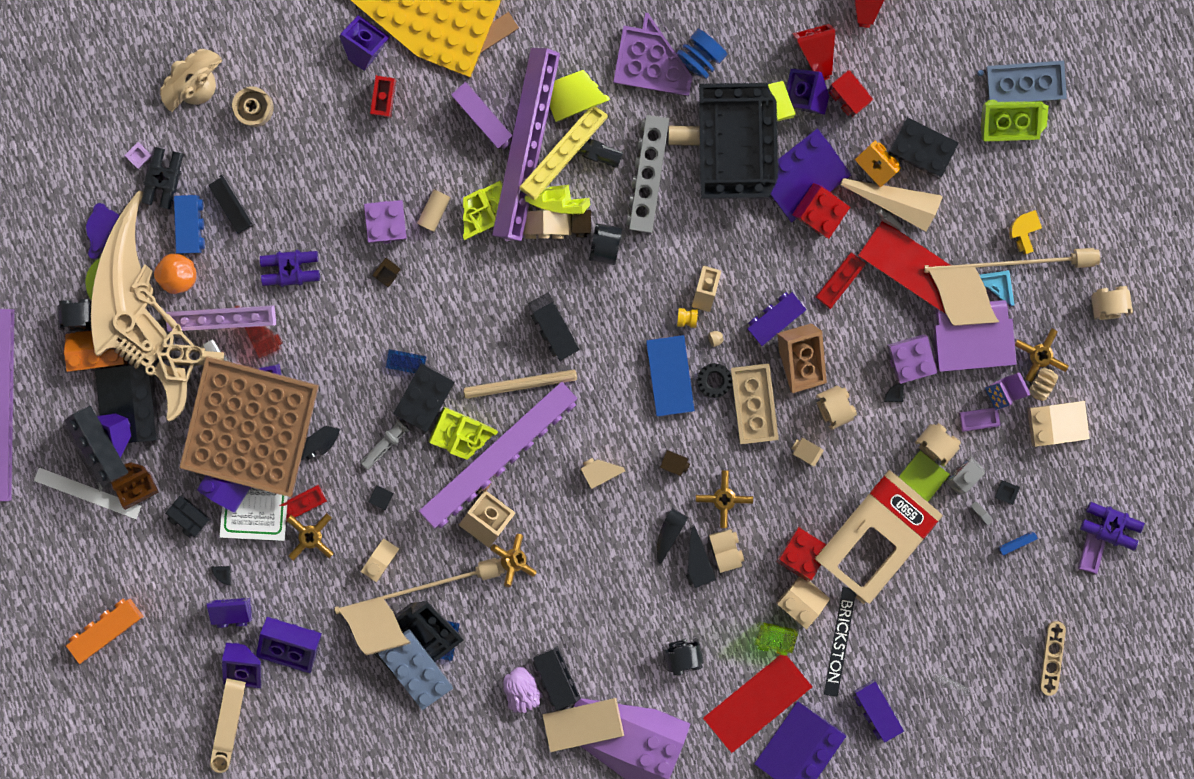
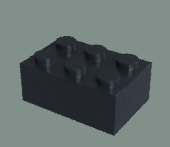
[888,117,959,179]
[393,362,456,432]

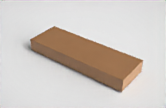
[480,12,519,53]

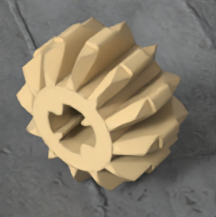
[1029,368,1058,401]

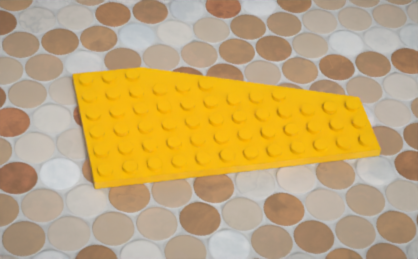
[351,0,501,78]

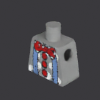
[946,456,985,495]

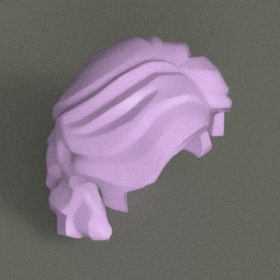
[503,667,543,713]

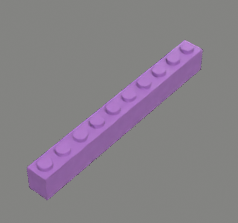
[492,48,560,241]
[0,309,14,501]
[419,382,577,529]

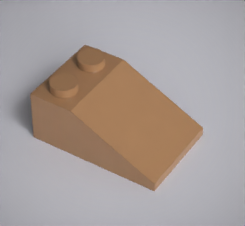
[777,323,827,393]

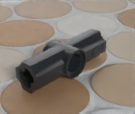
[577,138,623,168]

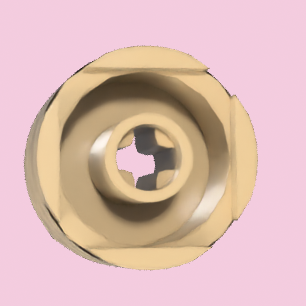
[232,86,274,127]
[1091,286,1133,320]
[816,385,857,430]
[915,423,961,467]

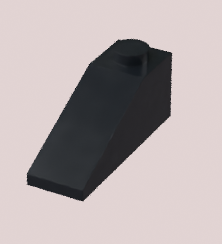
[686,525,716,588]

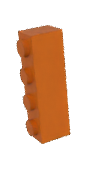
[66,598,144,664]

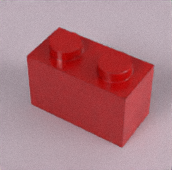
[370,75,397,118]

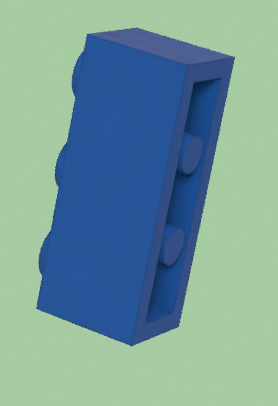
[174,195,205,254]

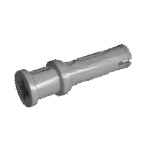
[360,419,410,470]

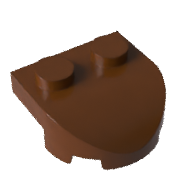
[112,462,159,510]

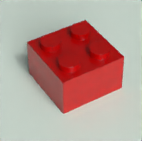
[829,70,874,117]
[792,183,850,239]
[776,527,827,582]

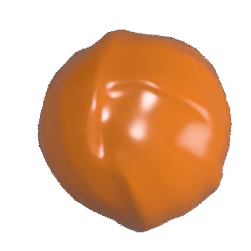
[154,253,197,294]

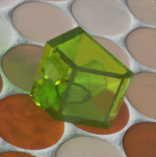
[754,621,798,655]

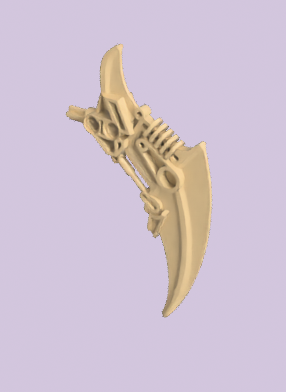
[91,191,224,422]

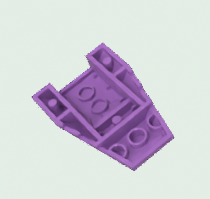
[573,698,690,779]

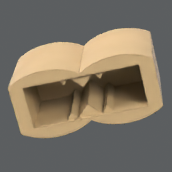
[709,529,745,573]

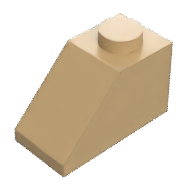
[692,266,721,312]
[791,438,824,467]
[581,458,625,489]
[361,538,399,582]

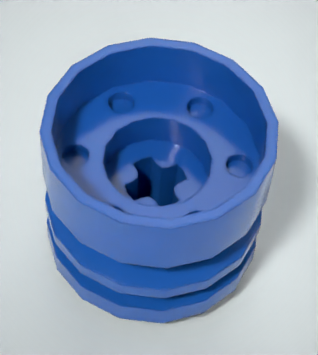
[676,28,728,79]

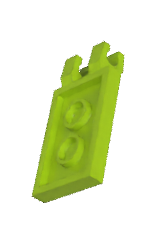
[898,450,950,502]

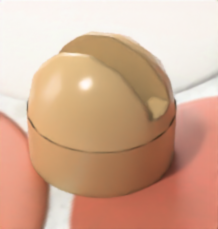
[708,331,724,347]

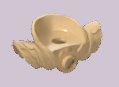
[160,49,222,112]

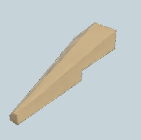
[840,178,942,231]

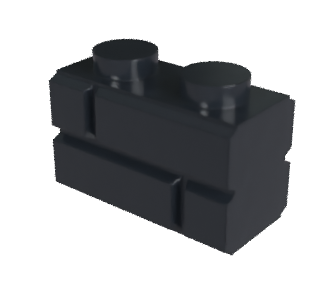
[165,495,211,538]

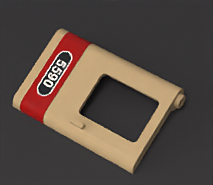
[815,470,943,604]

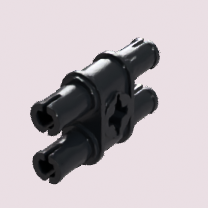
[141,147,184,210]

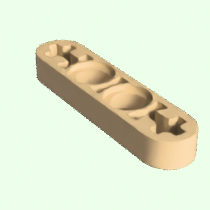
[1040,621,1066,696]

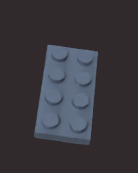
[986,60,1067,102]
[378,629,453,710]

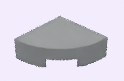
[971,502,993,526]

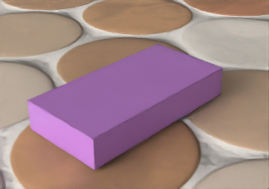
[959,407,1000,432]
[1078,533,1106,574]

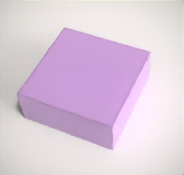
[124,142,152,169]

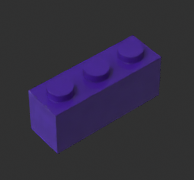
[747,292,807,346]
[854,680,904,743]

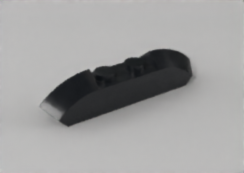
[299,426,340,467]

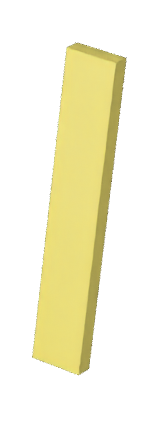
[520,106,608,201]

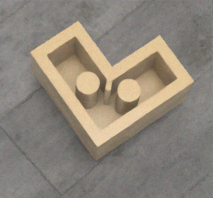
[523,210,571,239]

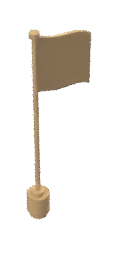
[924,248,1100,326]
[335,557,505,655]

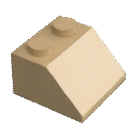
[459,491,515,548]
[776,577,830,630]

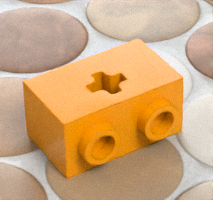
[854,140,901,188]

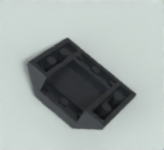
[374,601,464,674]

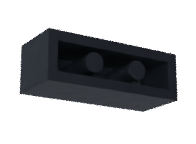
[533,646,581,710]

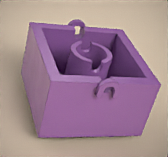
[364,200,407,244]
[888,334,937,384]

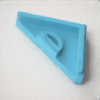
[979,270,1014,306]

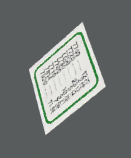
[220,487,288,541]

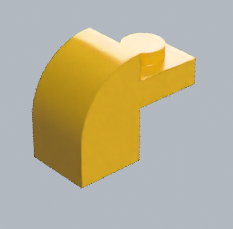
[1009,210,1042,255]

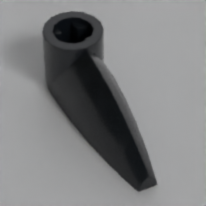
[657,508,689,564]

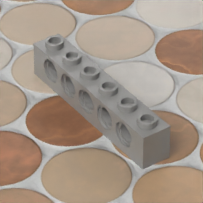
[626,115,669,233]

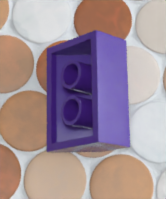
[256,617,322,674]

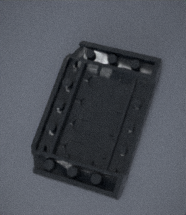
[699,83,778,200]

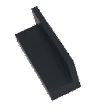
[208,174,255,234]

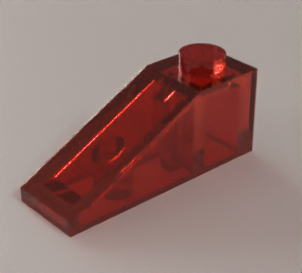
[235,305,283,359]

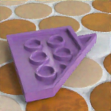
[613,13,692,97]

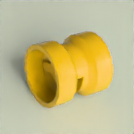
[677,308,698,328]

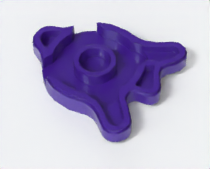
[86,203,136,259]

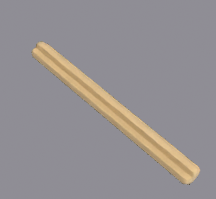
[464,369,577,399]

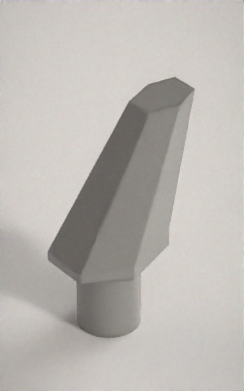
[875,207,903,229]

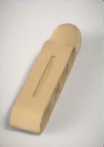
[210,679,246,773]

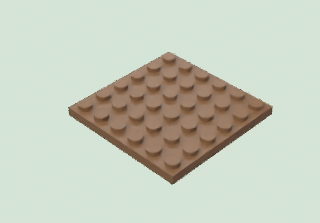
[180,356,319,497]

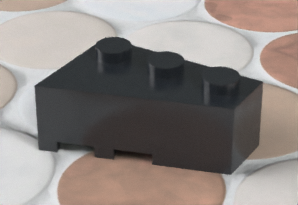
[529,292,580,361]

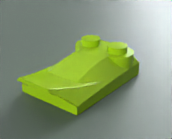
[981,100,1049,141]

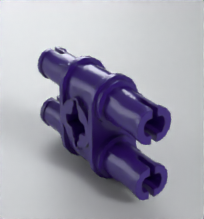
[260,250,320,287]
[1080,502,1145,551]

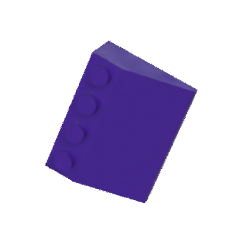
[770,128,851,223]
[754,701,846,779]

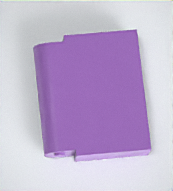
[933,300,1017,372]

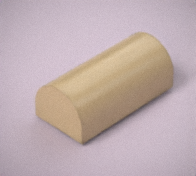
[668,126,700,146]
[417,189,451,232]

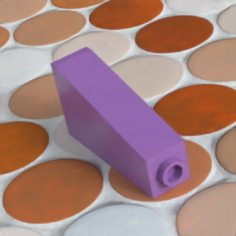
[451,82,513,150]

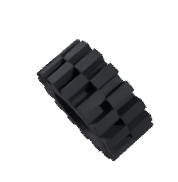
[697,363,732,398]

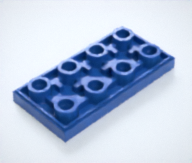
[646,335,695,416]

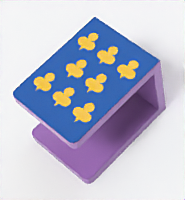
[985,373,1030,410]

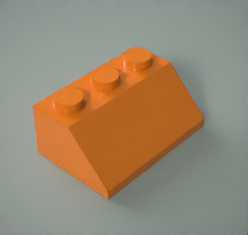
[64,330,128,372]

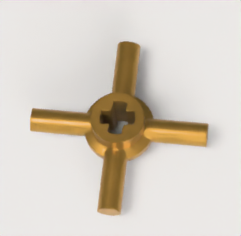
[1015,328,1069,383]
[696,470,753,528]
[286,513,334,561]
[490,534,537,587]

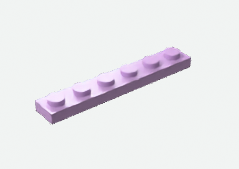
[166,305,276,332]

